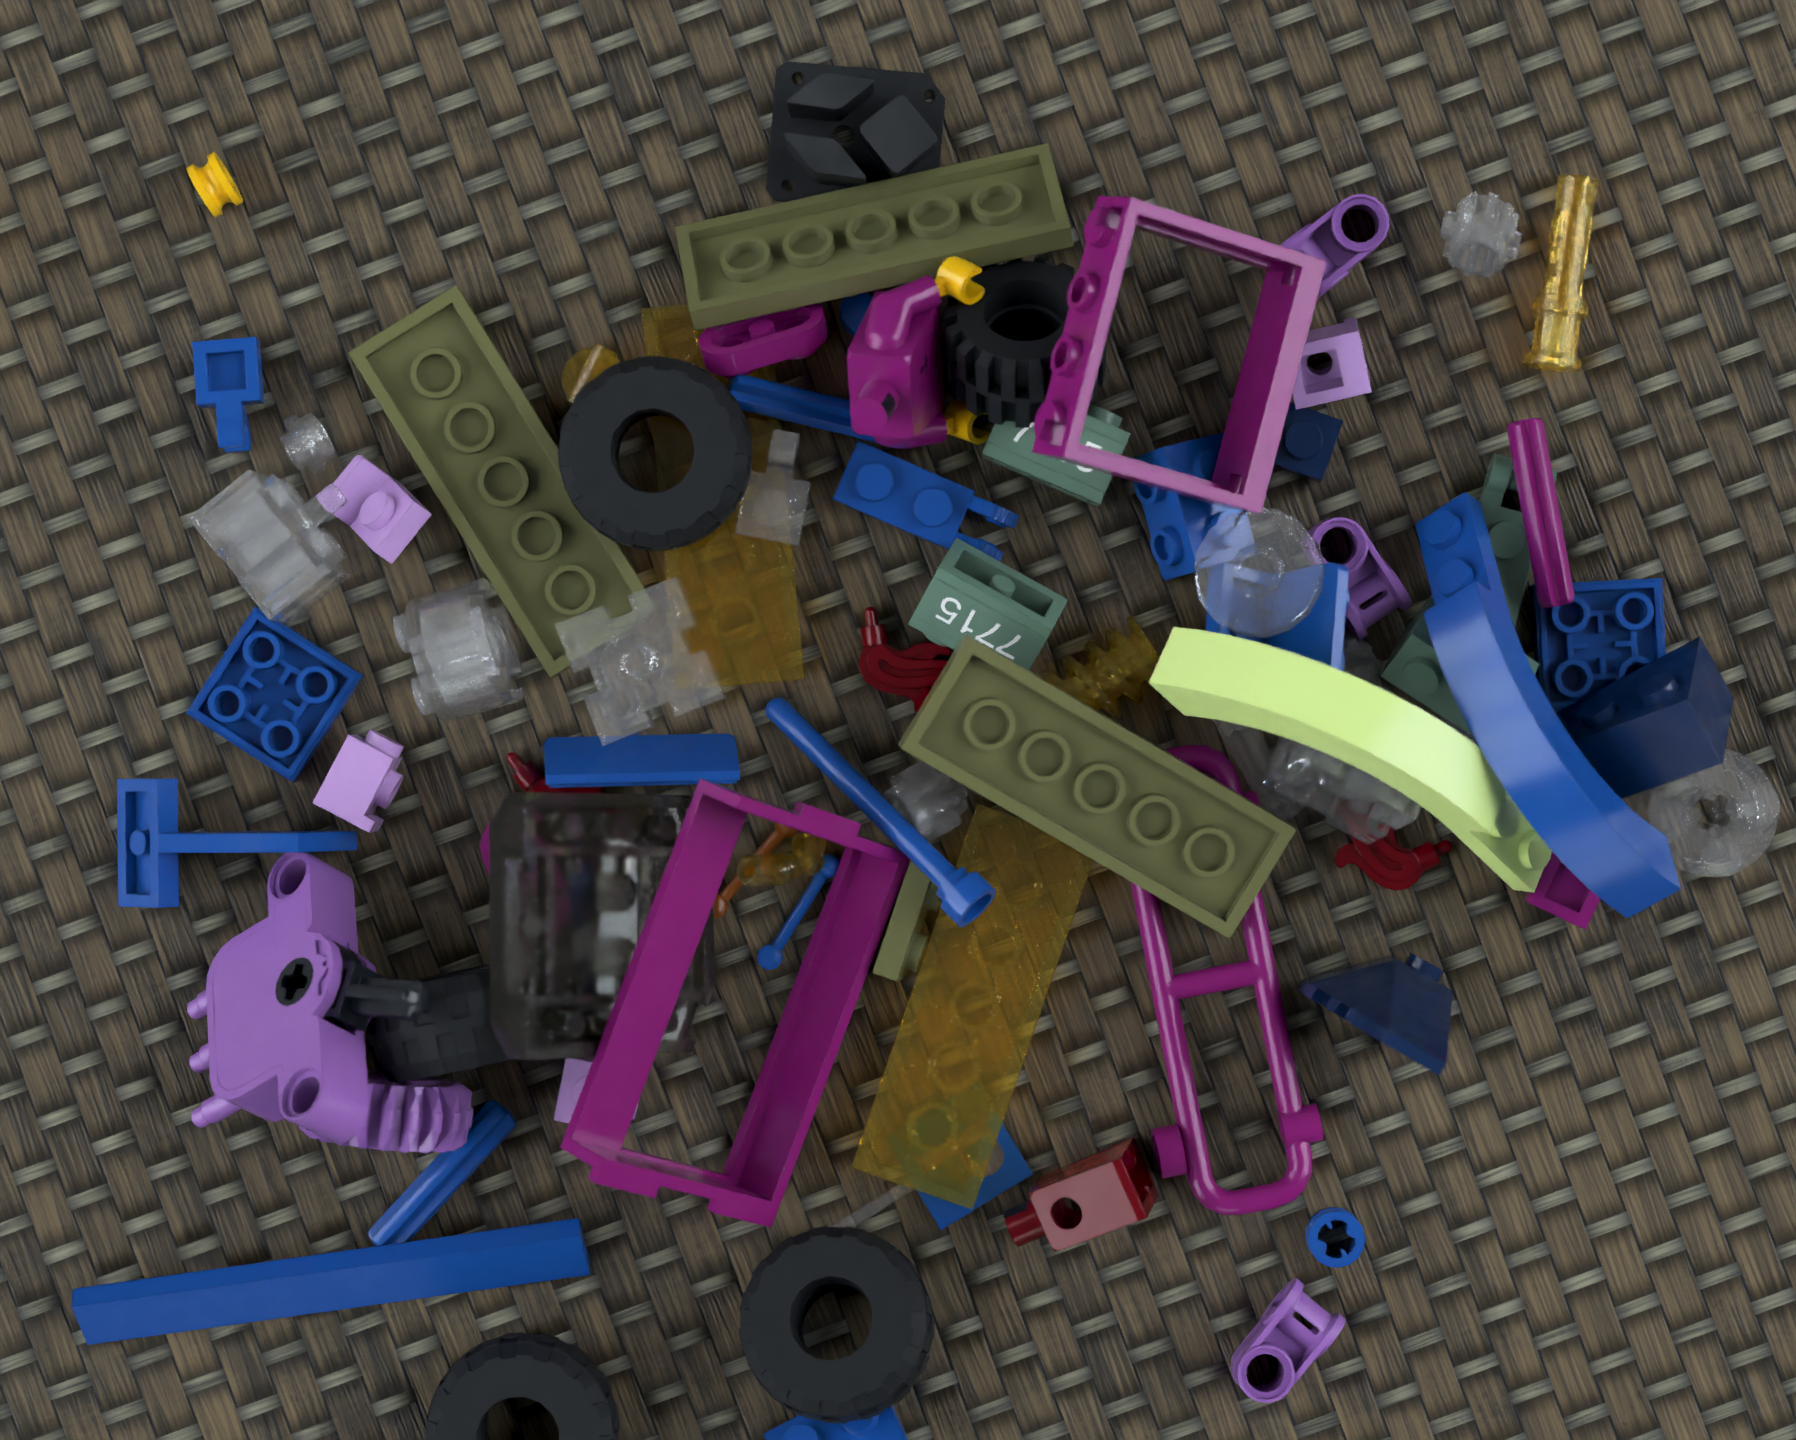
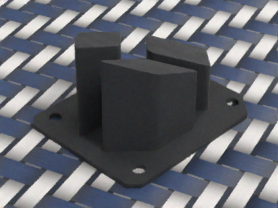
[766,61,945,202]

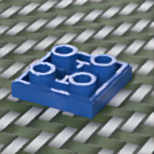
[1531,578,1666,711]
[186,606,364,782]

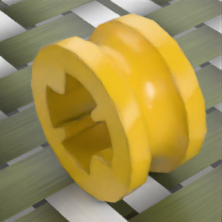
[186,152,243,218]

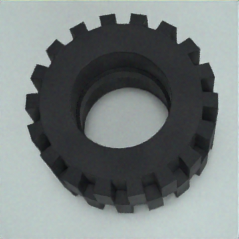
[944,257,1106,428]

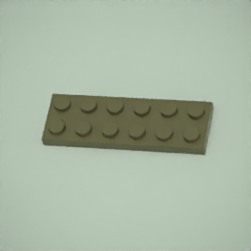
[675,143,1074,331]
[348,285,660,678]
[898,633,1297,939]

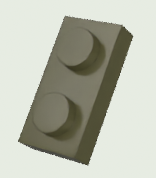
[872,860,942,981]

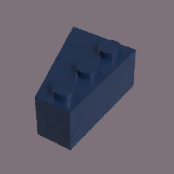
[1556,637,1734,799]

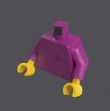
[847,256,990,449]

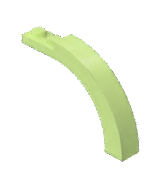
[1149,627,1552,893]

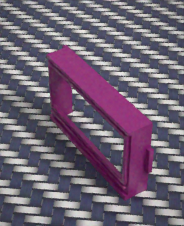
[560,779,910,1227]

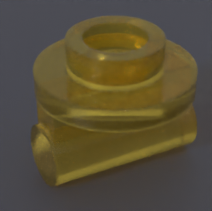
[562,343,620,404]

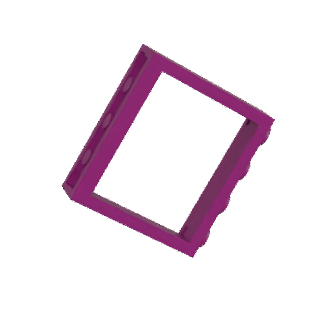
[1032,196,1327,514]

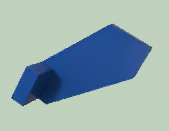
[117,778,357,908]

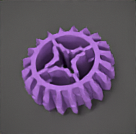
[299,1069,474,1153]

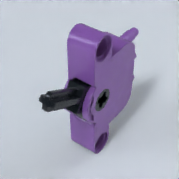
[187,852,433,1144]

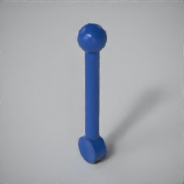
[757,854,840,970]

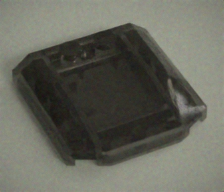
[489,792,714,1060]

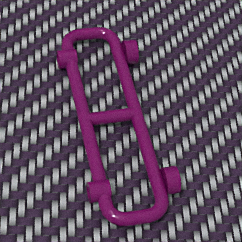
[1100,745,1323,1215]

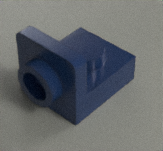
[1274,402,1343,482]

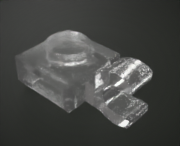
[735,429,811,546]

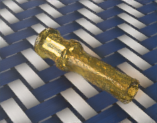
[1523,174,1599,373]

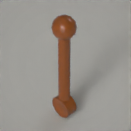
[709,822,798,919]

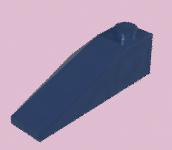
[1297,952,1453,1076]

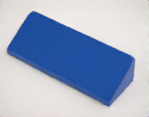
[544,733,740,788]

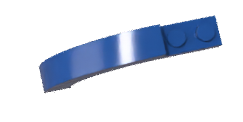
[1415,492,1681,919]

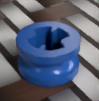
[1305,1207,1365,1268]

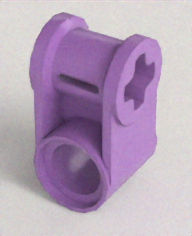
[1280,194,1389,299]
[1303,518,1413,641]
[1230,1278,1346,1403]

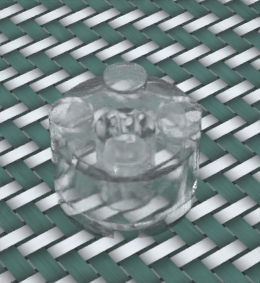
[393,578,524,723]
[1636,749,1780,877]

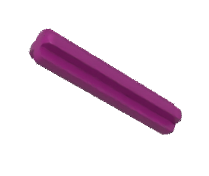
[1507,418,1575,608]

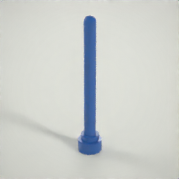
[765,697,996,927]

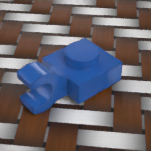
[192,337,265,453]

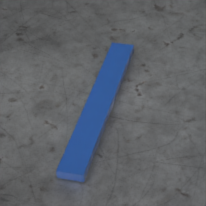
[71,1218,590,1345]

